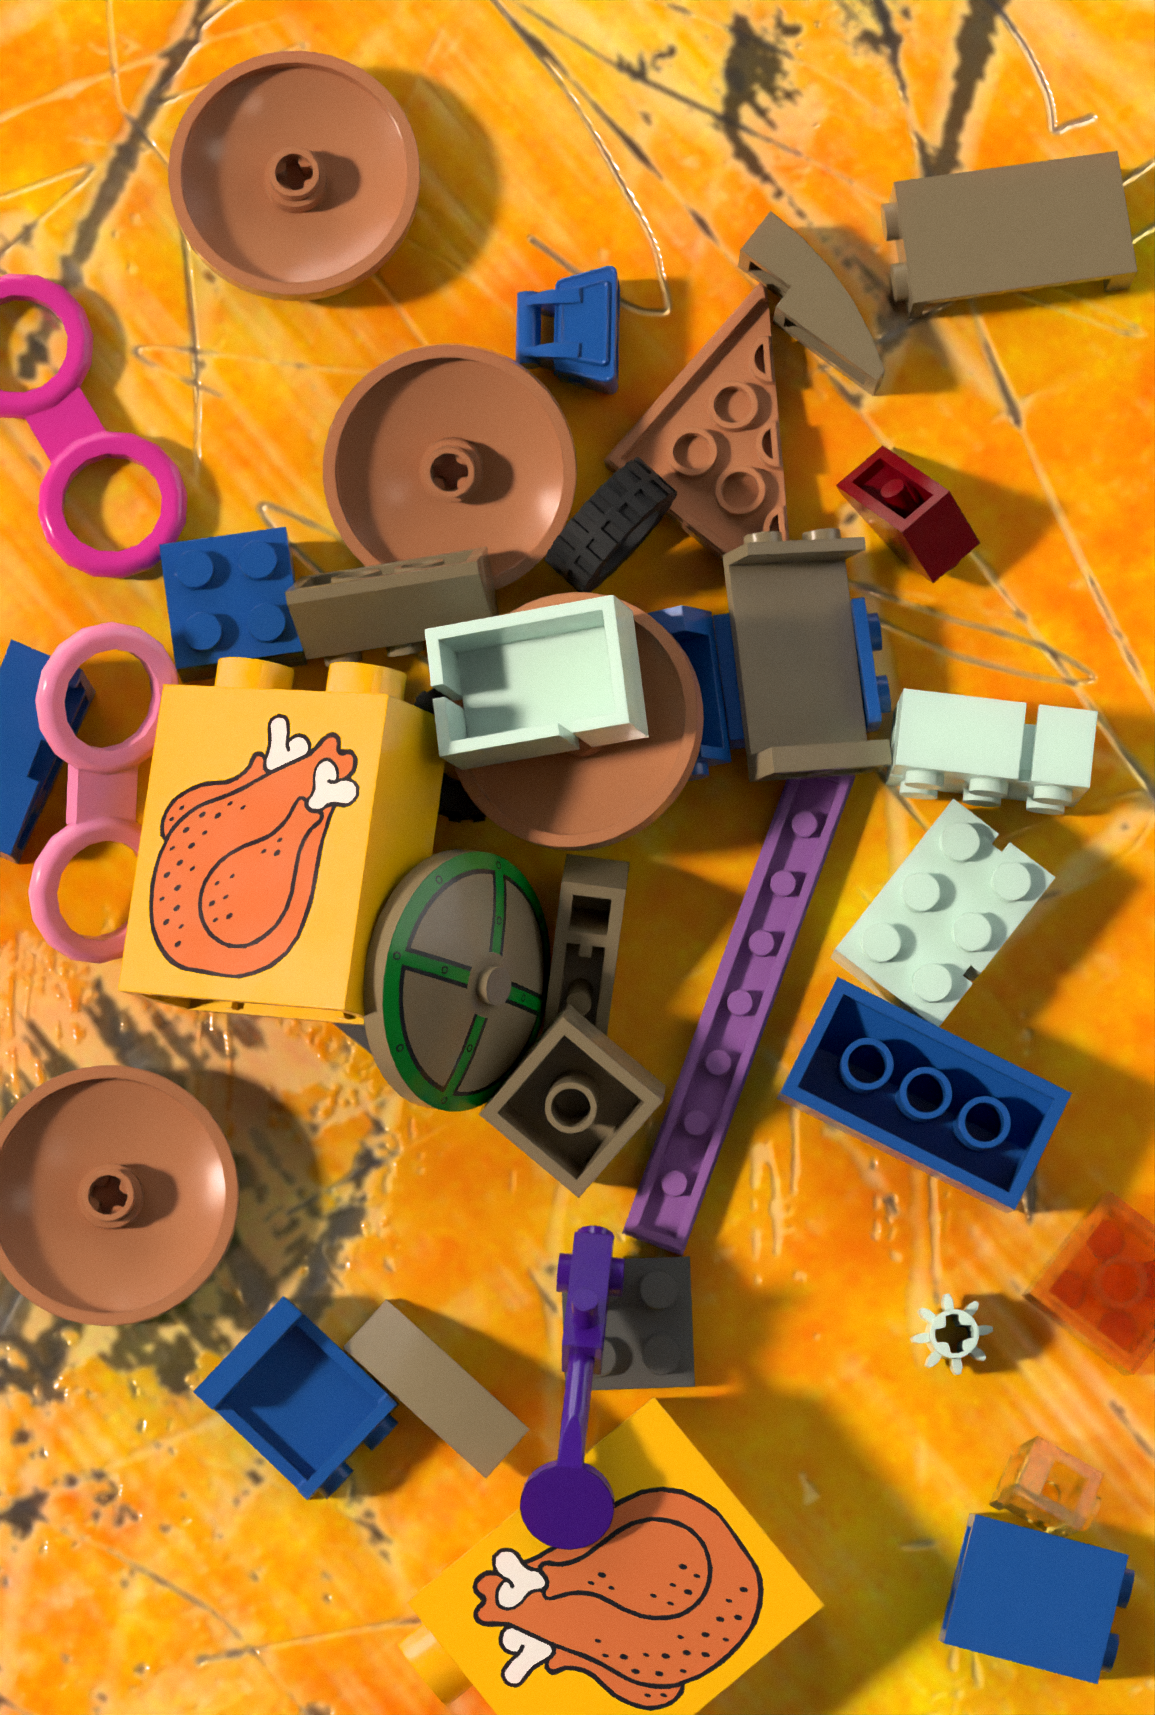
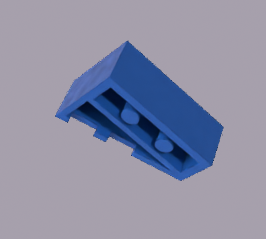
[0,639,96,864]

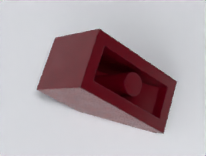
[836,445,980,583]

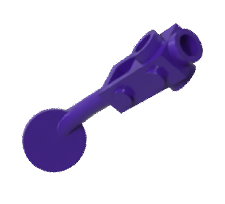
[520,1226,625,1550]

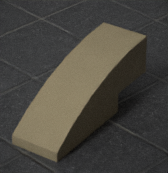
[738,211,885,396]
[343,1299,530,1478]

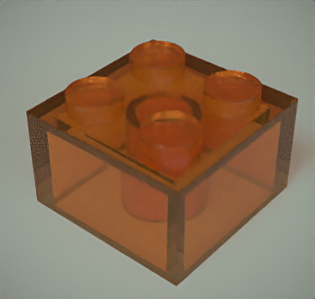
[1021,1190,1155,1376]

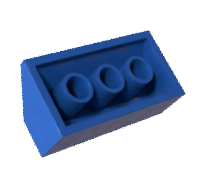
[776,977,1072,1213]

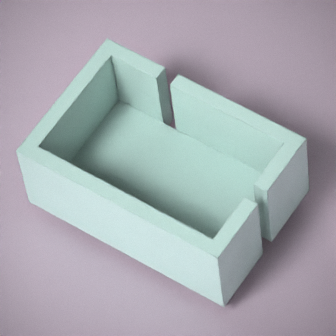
[424,595,649,770]
[885,688,1098,815]
[830,798,1056,1027]

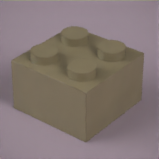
[479,1003,666,1198]

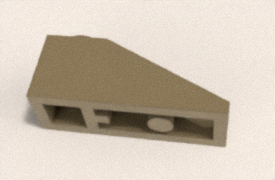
[543,854,630,1036]

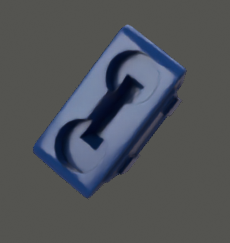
[515,265,620,395]

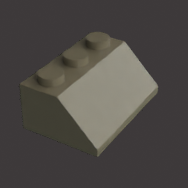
[285,547,499,667]

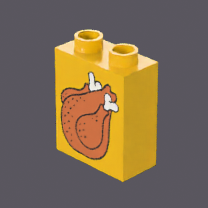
[118,657,445,1026]
[397,1397,825,1715]

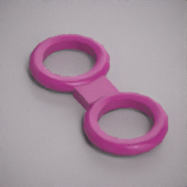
[0,273,188,578]

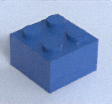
[159,527,308,683]

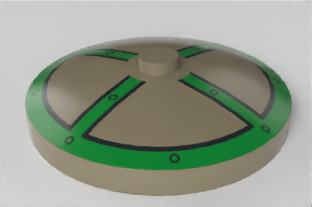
[363,849,551,1112]

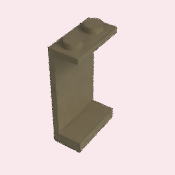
[881,151,1138,319]
[722,528,892,782]

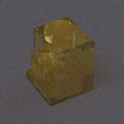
[989,1436,1104,1538]

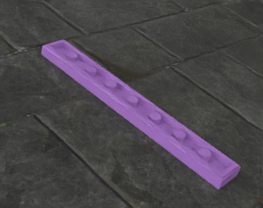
[622,775,856,1256]

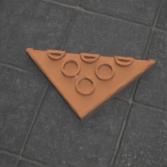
[604,282,790,562]

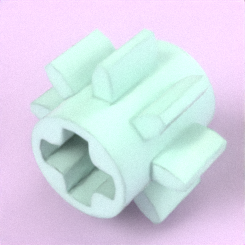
[910,1294,993,1375]

